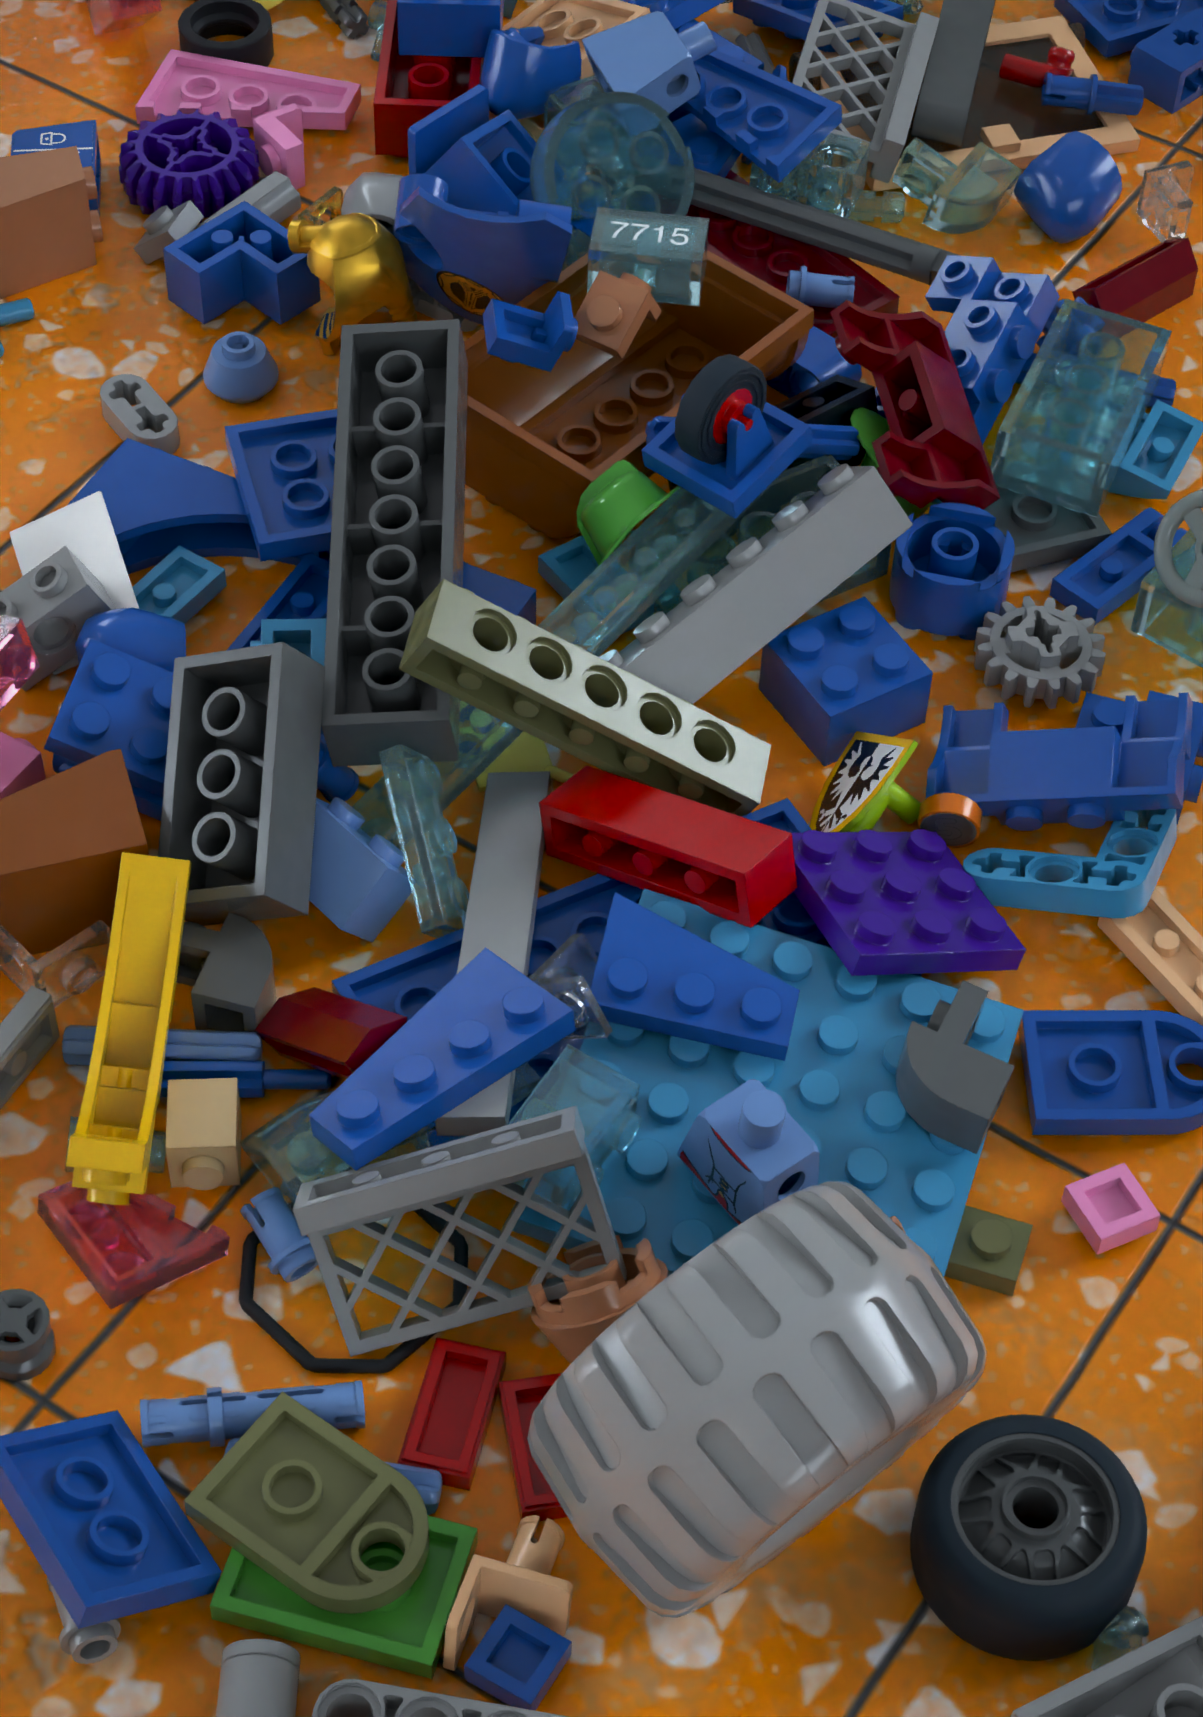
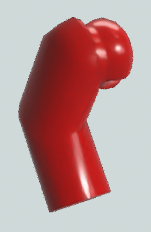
[999,46,1075,88]

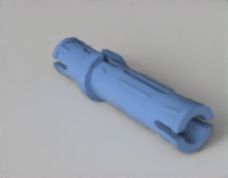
[140,1380,365,1448]

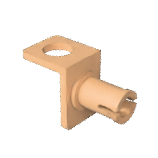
[443,1515,573,1671]

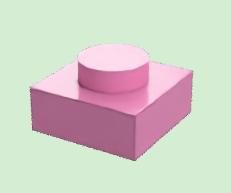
[1061,1162,1161,1255]

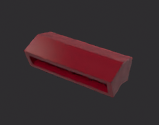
[1072,238,1198,346]
[254,987,407,1079]

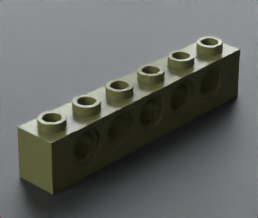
[399,579,771,816]

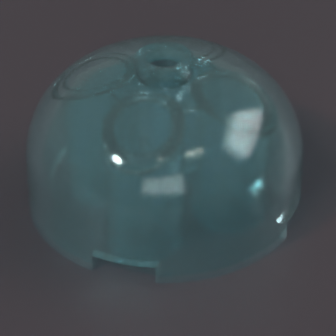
[530,92,695,255]

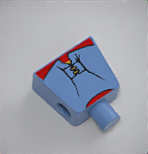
[677,1079,819,1225]

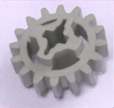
[973,596,1106,709]

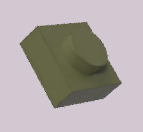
[945,1205,1033,1296]

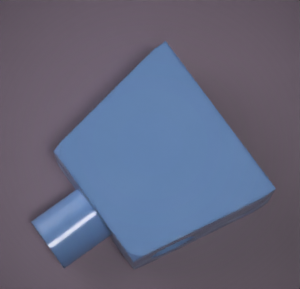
[582,11,717,137]

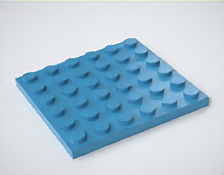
[512,888,1024,1277]

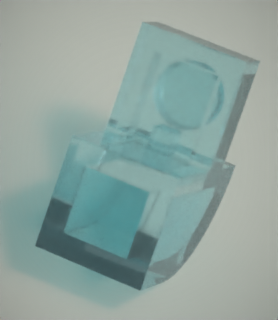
[892,137,1023,234]

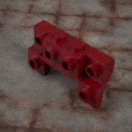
[831,300,1000,510]

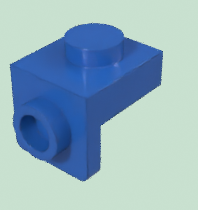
[482,291,578,372]

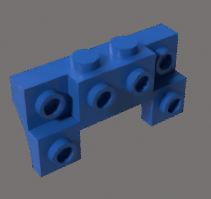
[875,255,1060,445]
[926,692,1193,831]

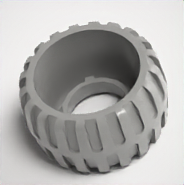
[527,1181,987,1618]

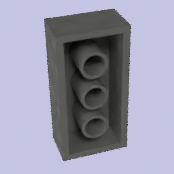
[158,642,325,926]

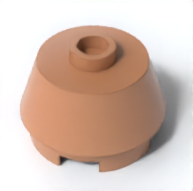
[528,1235,668,1364]

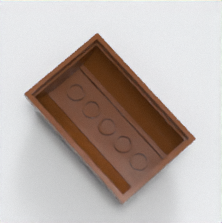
[464,214,815,539]

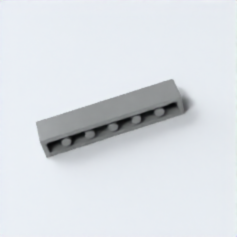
[599,464,913,704]

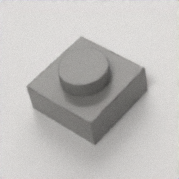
[133,200,204,265]

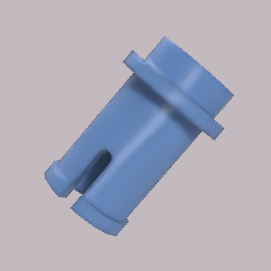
[786,266,855,309]
[240,1187,318,1282]

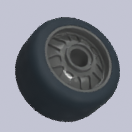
[910,1414,1147,1661]

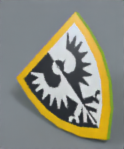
[809,731,921,832]

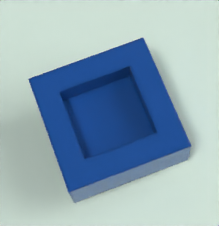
[464,1604,572,1710]

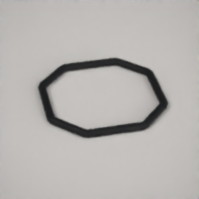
[239,1197,468,1374]

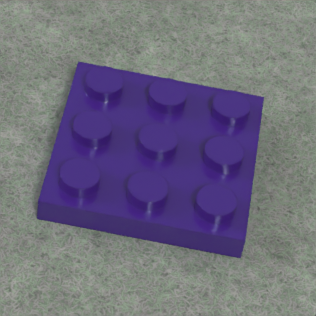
[792,829,1026,976]

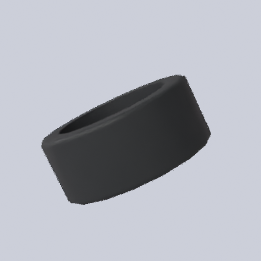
[178,0,274,67]

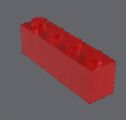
[539,765,797,928]

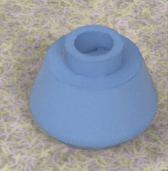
[203,331,279,404]

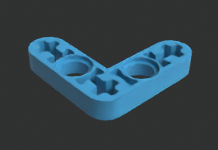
[963,809,1177,918]

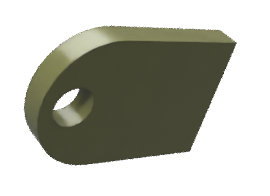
[184,1391,429,1614]

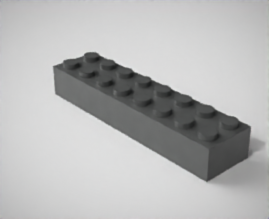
[321,319,468,767]

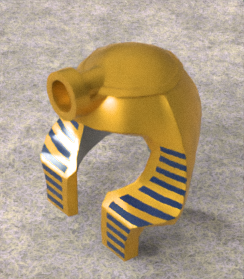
[287,213,418,355]

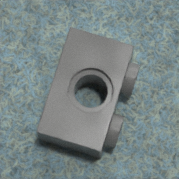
[0,546,116,692]

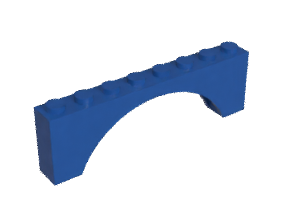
[68,438,536,724]

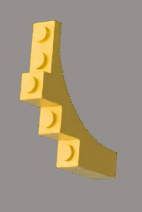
[66,852,192,1205]

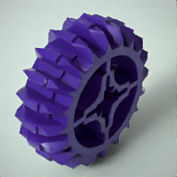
[119,109,259,223]

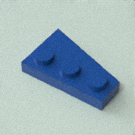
[585,892,800,1061]

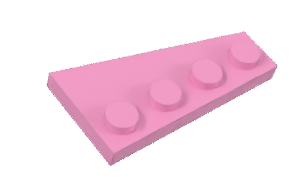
[135,49,361,130]

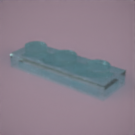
[378,744,469,938]

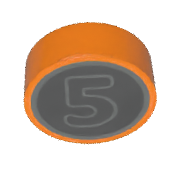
[917,793,982,848]

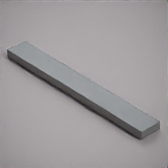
[435,771,552,1136]

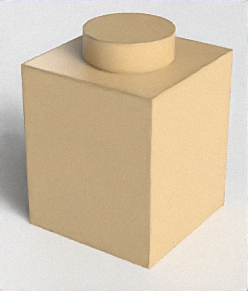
[165,1078,242,1190]

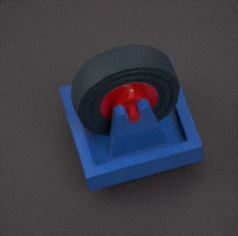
[641,354,813,519]

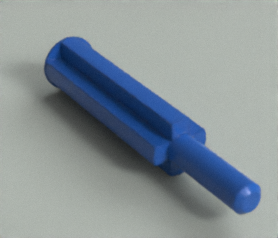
[160,1061,332,1098]

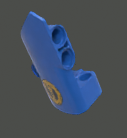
[392,174,573,325]

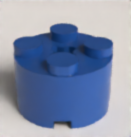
[889,502,1015,640]

